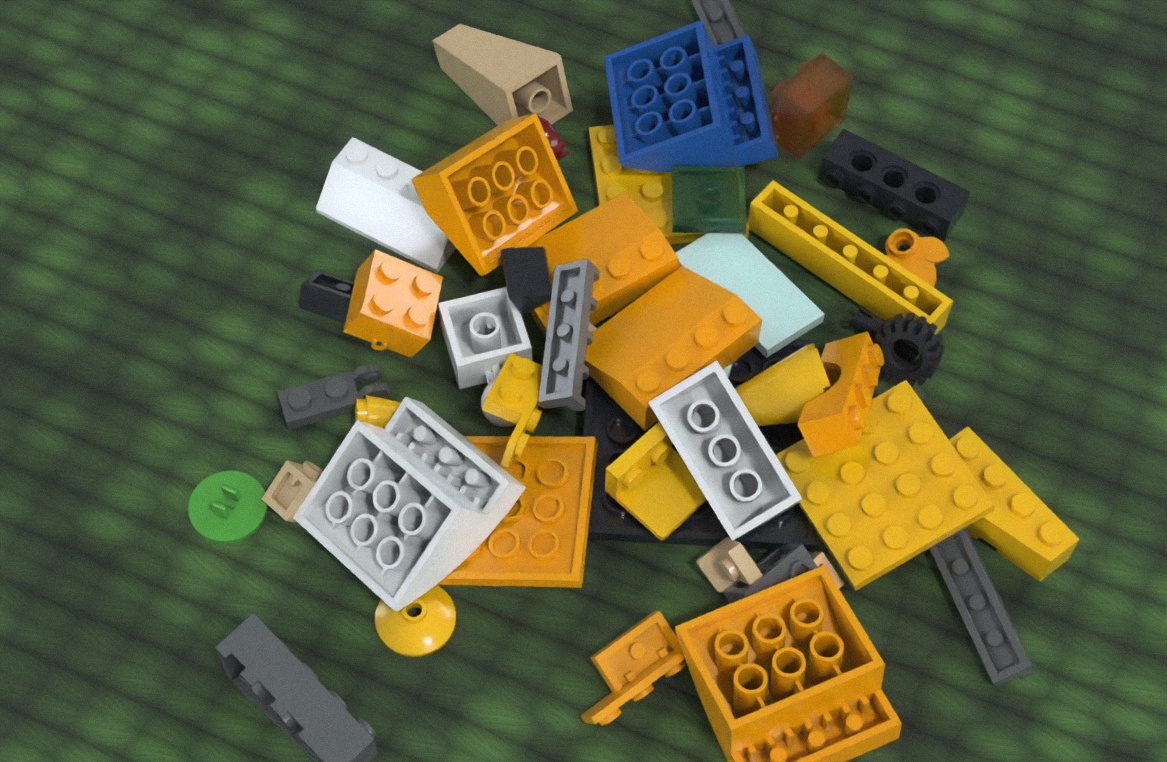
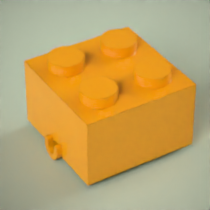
[343,249,443,358]

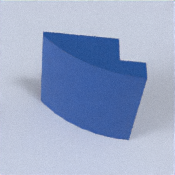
[604,20,779,173]

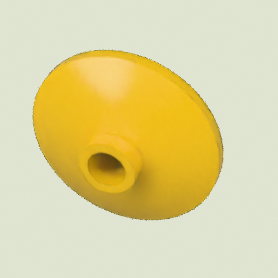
[375,585,456,657]

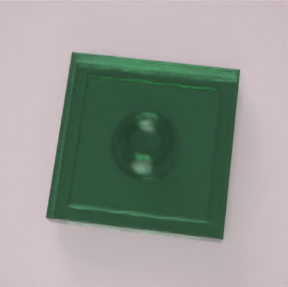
[671,166,747,234]

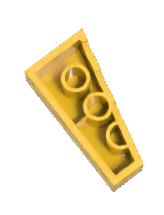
[949,426,1080,581]

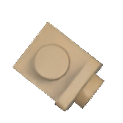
[261,460,323,523]
[696,537,763,592]

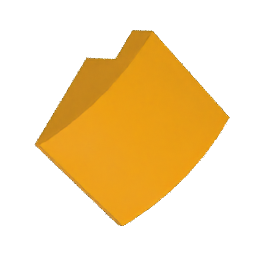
[675,565,902,762]

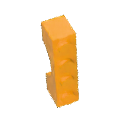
[797,331,884,457]

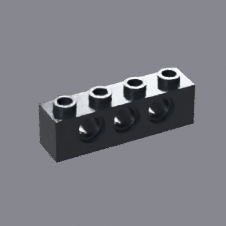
[818,129,970,242]

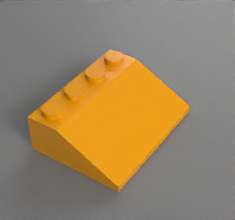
[411,113,578,276]
[501,191,679,338]
[584,266,762,431]

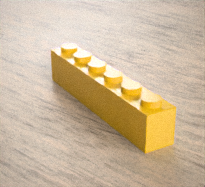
[748,180,953,335]

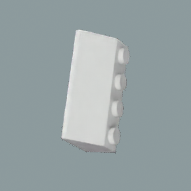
[316,137,456,273]
[648,361,802,541]

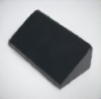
[501,247,552,314]
[299,270,355,324]

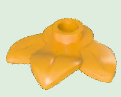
[885,228,950,287]

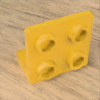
[605,421,707,540]

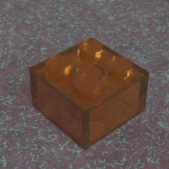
[770,53,854,159]

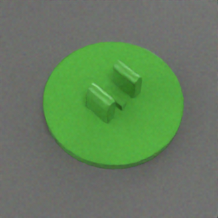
[188,471,268,544]

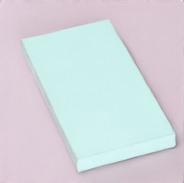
[675,221,825,358]

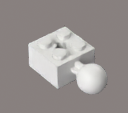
[438,287,532,427]

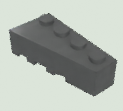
[215,613,378,762]

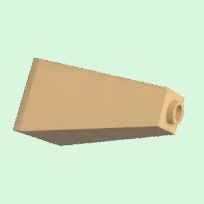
[432,24,573,125]

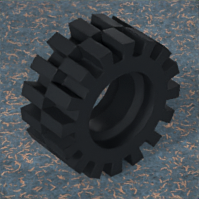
[873,313,944,387]

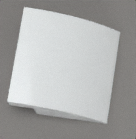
[293,396,526,611]

